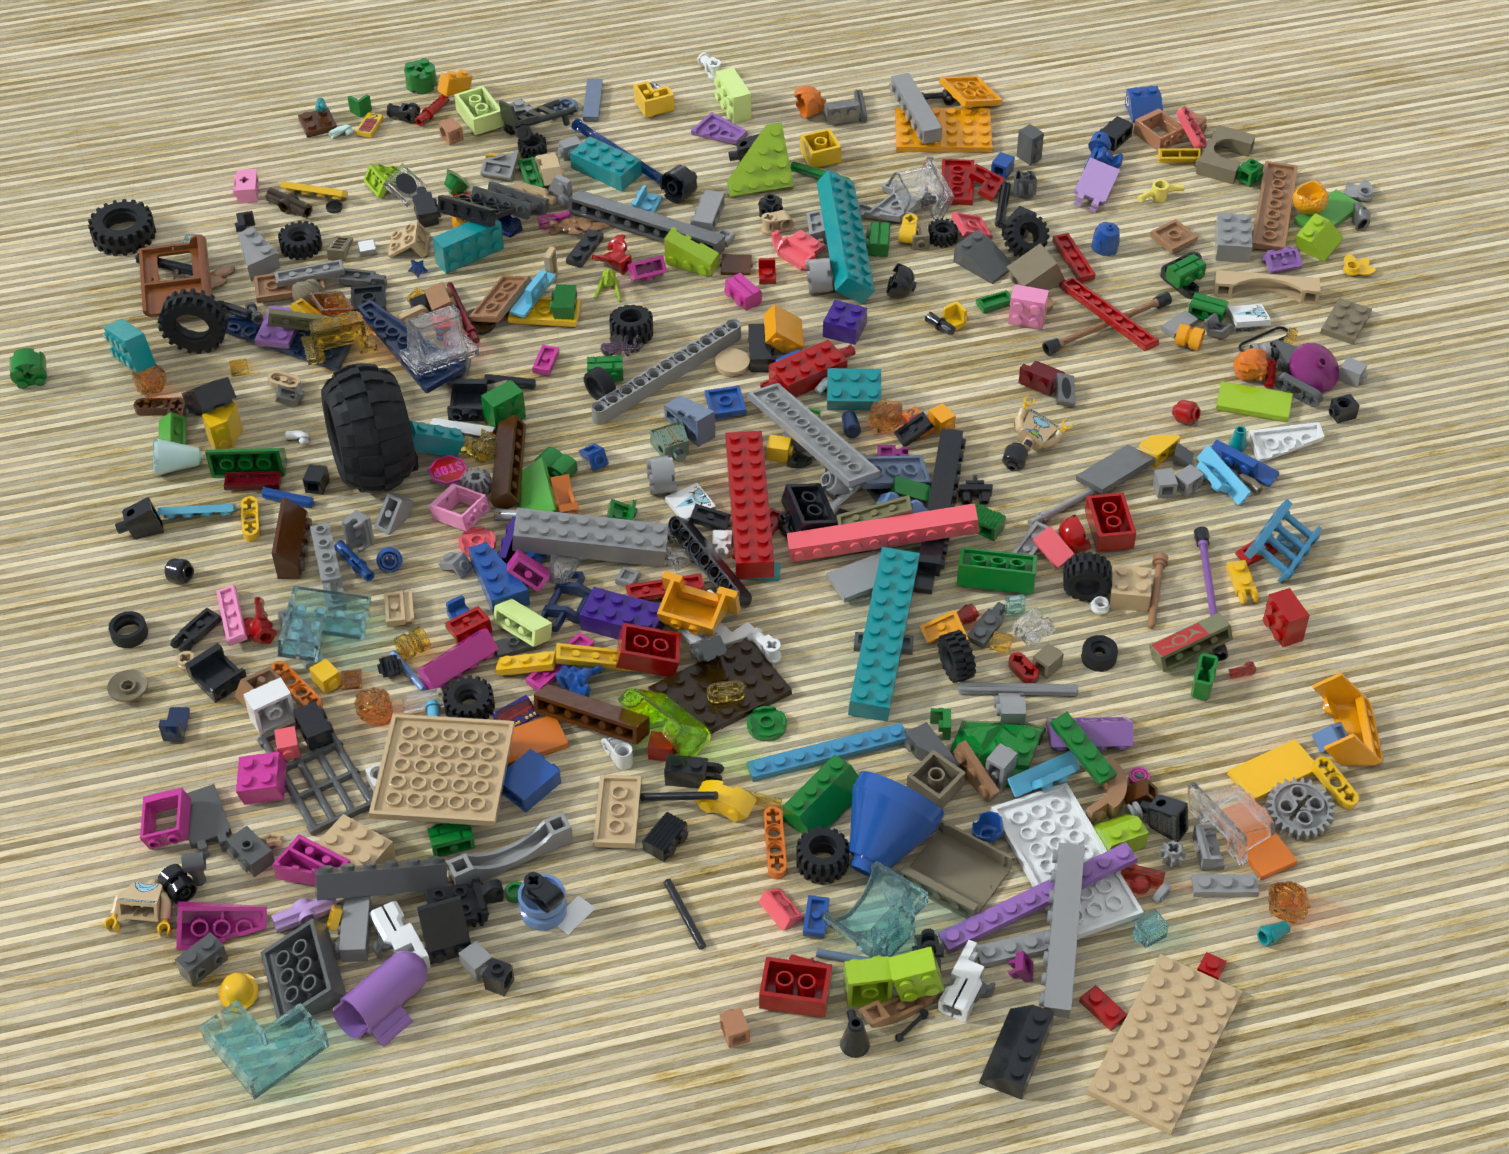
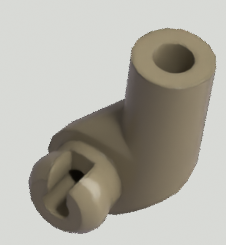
[1239,474,1263,494]

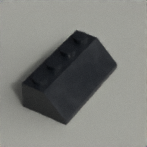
[979,1005,1054,1100]

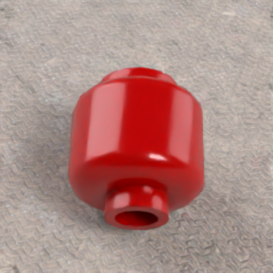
[1172,400,1201,425]

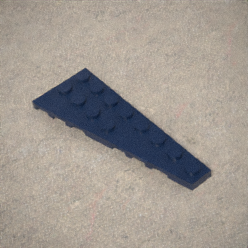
[357,300,466,394]
[226,315,355,371]

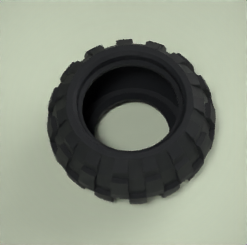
[321,363,415,493]

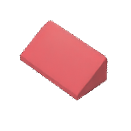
[1032,526,1074,569]
[759,888,805,931]

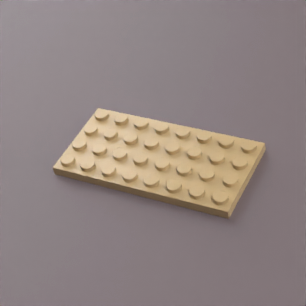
[1086,954,1243,1135]

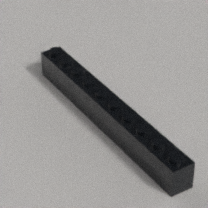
[917,428,966,577]

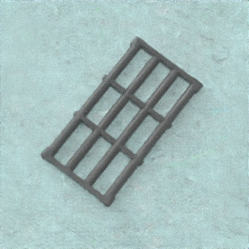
[257,716,373,836]

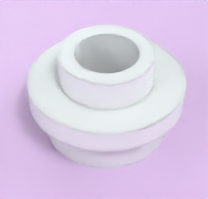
[1090,596,1110,615]

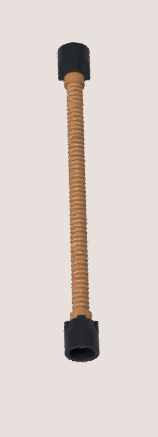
[1042,291,1172,356]

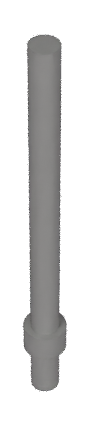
[1028,488,1098,527]

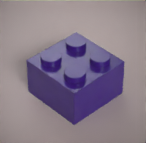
[823,300,867,345]

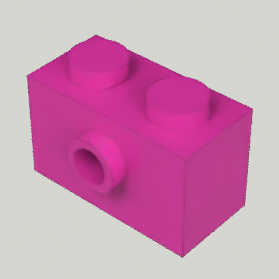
[627,255,667,281]

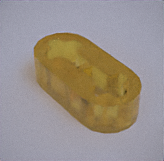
[707,680,745,703]

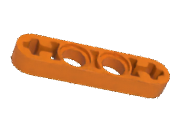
[270,661,323,708]
[764,806,787,879]

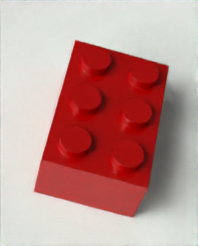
[1085,492,1137,552]
[616,623,681,677]
[759,957,832,1018]

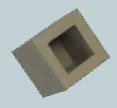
[1032,643,1064,679]

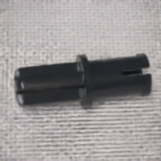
[925,312,956,335]

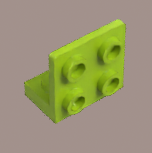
[363,164,402,198]

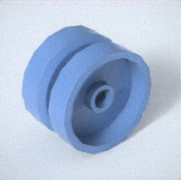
[518,874,567,930]

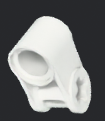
[601,737,634,770]

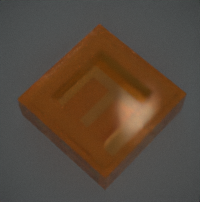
[341,669,362,690]

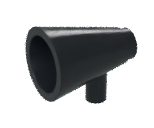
[840,1009,870,1058]

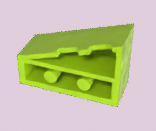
[664,227,720,278]

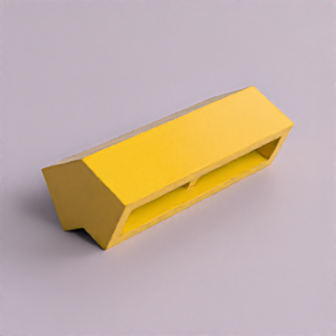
[1157,148,1201,163]

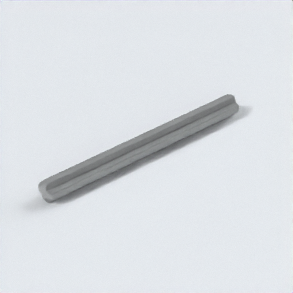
[958,682,1078,696]

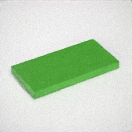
[1294,189,1363,228]
[519,457,558,512]

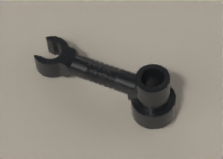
[921,89,956,105]

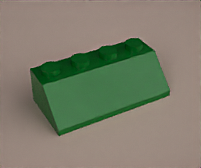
[205,448,287,478]
[956,547,1038,594]
[783,754,858,834]

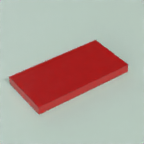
[940,159,974,206]

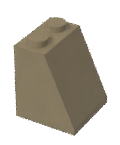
[1007,244,1065,290]

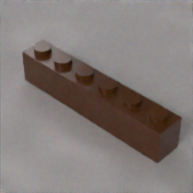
[490,415,526,509]
[534,684,650,745]

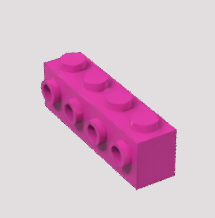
[416,629,499,691]

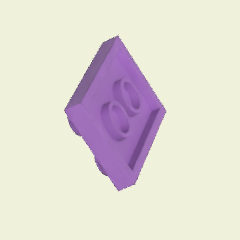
[254,306,298,349]

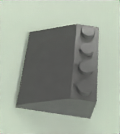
[261,918,346,1025]

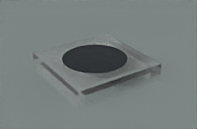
[383,163,427,207]

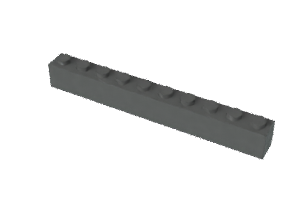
[569,190,725,255]

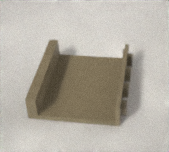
[899,820,1013,919]

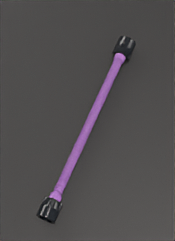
[1194,527,1228,661]

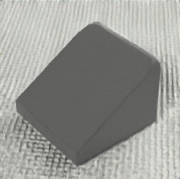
[1173,443,1194,467]

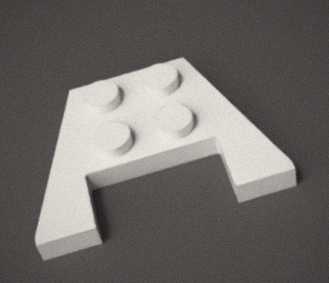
[677,589,754,647]

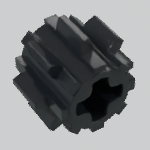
[377,655,403,678]

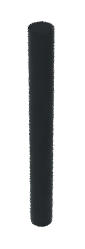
[640,791,718,801]
[663,879,706,950]

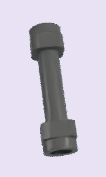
[245,302,264,325]

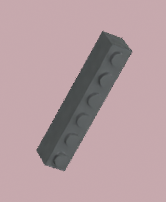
[314,856,448,900]

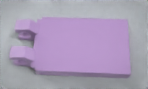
[1074,157,1120,213]

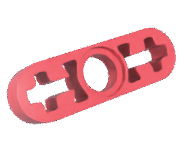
[1176,106,1207,150]

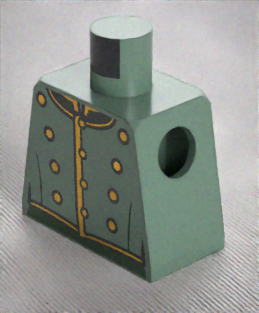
[650,421,689,462]

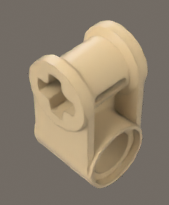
[761,210,794,235]

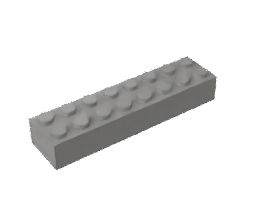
[512,508,668,567]

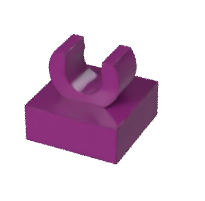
[1008,951,1034,983]

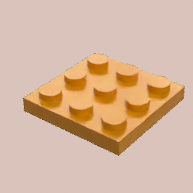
[939,76,1003,108]

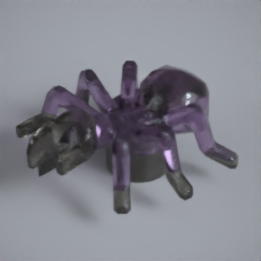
[600,335,644,357]

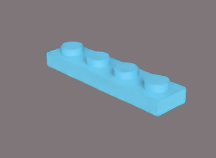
[157,504,237,518]

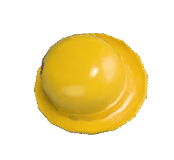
[218,972,259,1012]

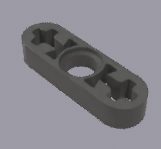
[1274,372,1323,407]

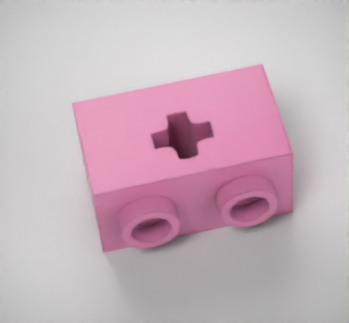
[233,169,259,203]

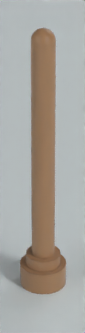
[1147,552,1168,629]

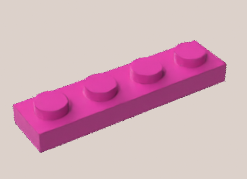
[526,632,595,692]

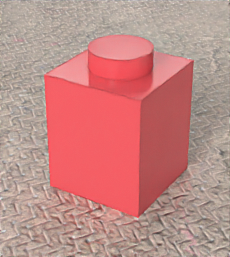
[274,726,301,761]

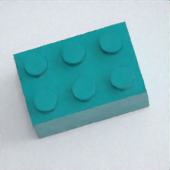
[827,368,881,410]

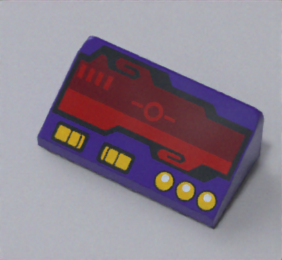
[493,695,539,727]

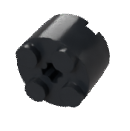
[659,164,697,203]

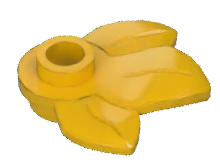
[1343,254,1376,276]

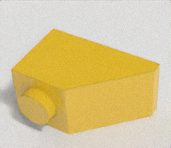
[1139,435,1181,468]

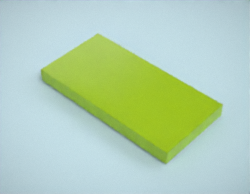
[1216,381,1293,422]

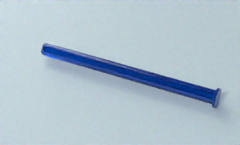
[571,118,663,184]

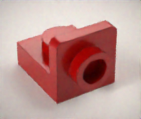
[758,258,776,284]

